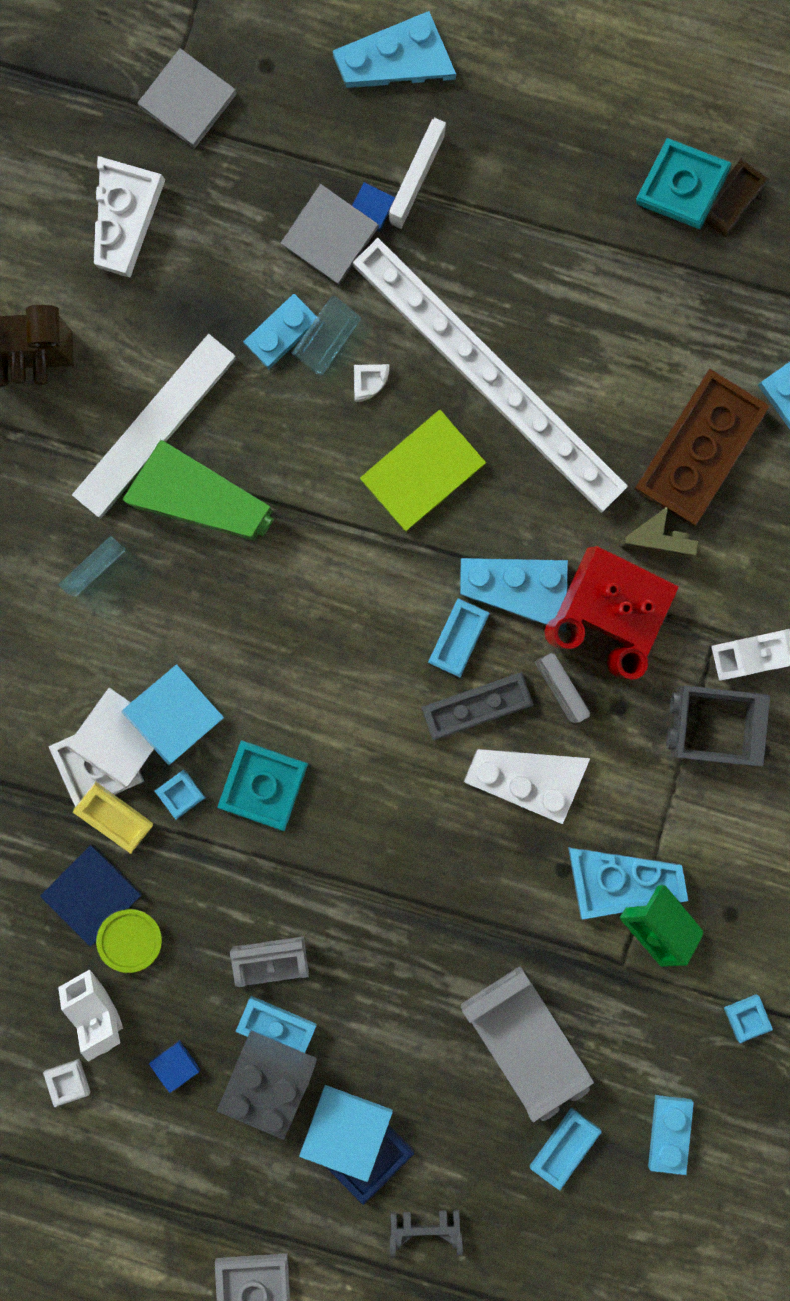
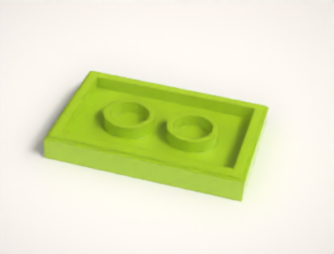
[360,410,486,532]

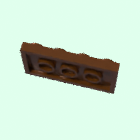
[633,369,770,527]

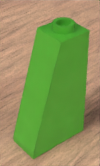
[123,439,274,541]

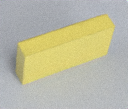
[73,781,153,854]

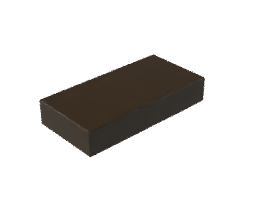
[704,157,769,237]

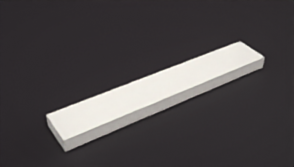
[72,334,237,519]

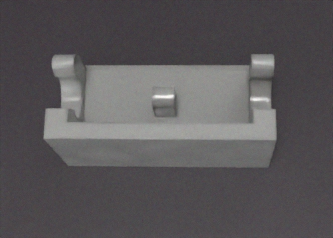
[230,936,309,987]

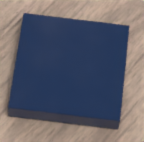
[40,844,143,947]
[326,1124,414,1205]

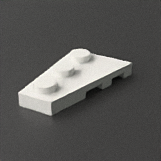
[94,156,165,278]

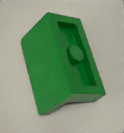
[620,885,703,967]

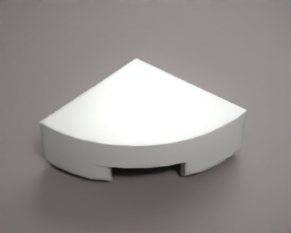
[354,364,389,402]

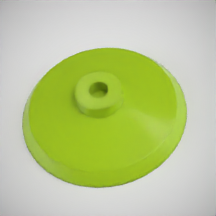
[96,909,162,973]

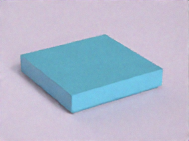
[122,664,224,765]
[299,1085,393,1182]

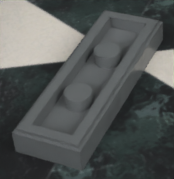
[421,672,534,740]

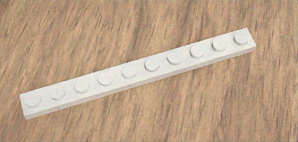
[353,238,628,513]

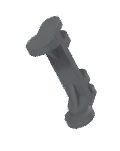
[390,1210,463,1258]

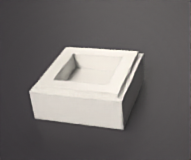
[43,1059,91,1107]

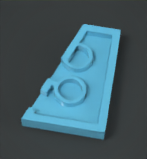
[568,847,688,920]

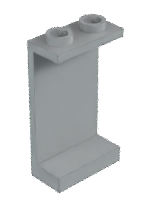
[461,966,594,1122]

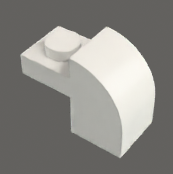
[711,629,790,681]
[58,970,123,1061]

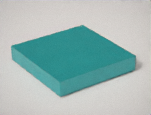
[636,138,731,229]
[217,740,309,831]

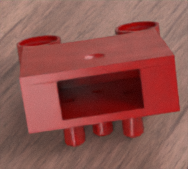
[545,546,679,680]

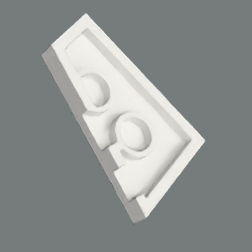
[464,749,590,824]

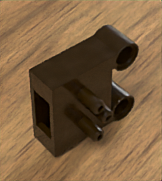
[0,305,74,387]

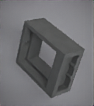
[666,686,770,767]

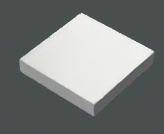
[66,688,154,788]
[49,735,144,807]

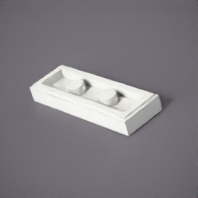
[389,118,446,229]

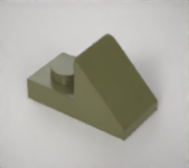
[620,507,699,559]

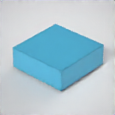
[155,769,206,820]
[724,994,773,1043]

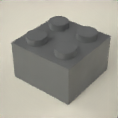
[217,1030,317,1140]

